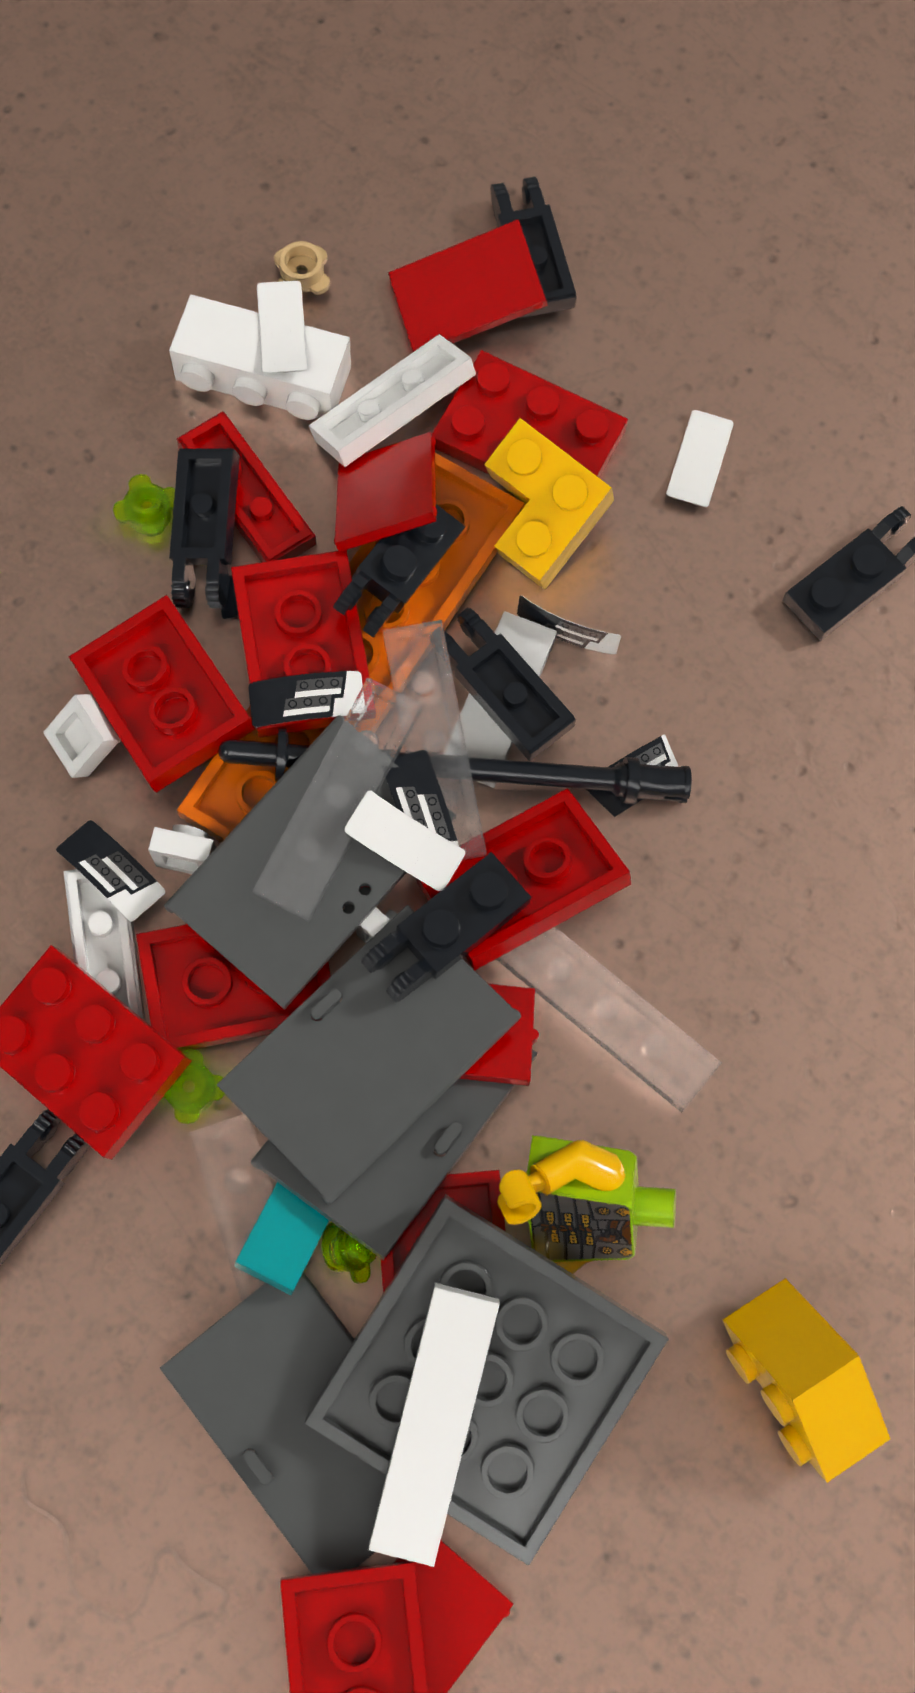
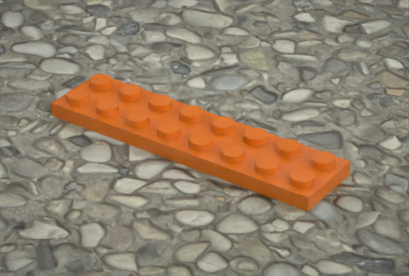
[177,453,525,842]

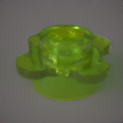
[113,474,175,536]
[162,1049,225,1124]
[321,1222,377,1283]

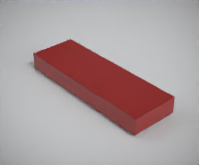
[176,411,317,562]

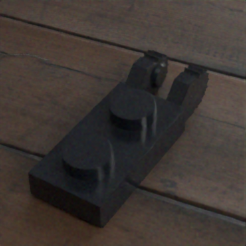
[490,176,577,318]
[169,448,240,608]
[333,504,465,638]
[782,506,915,641]
[429,607,576,761]
[361,852,532,1003]
[0,1108,90,1266]

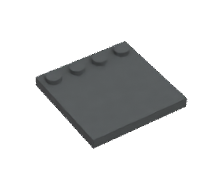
[305,1194,669,1565]

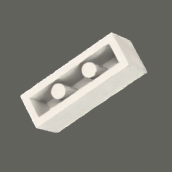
[169,294,351,420]

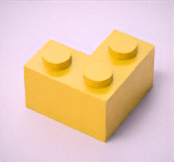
[484,418,614,590]
[722,1278,891,1483]

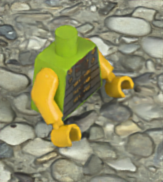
[497,1136,676,1274]

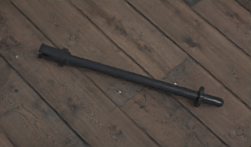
[218,728,692,804]

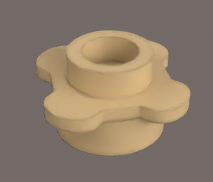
[274,241,330,295]

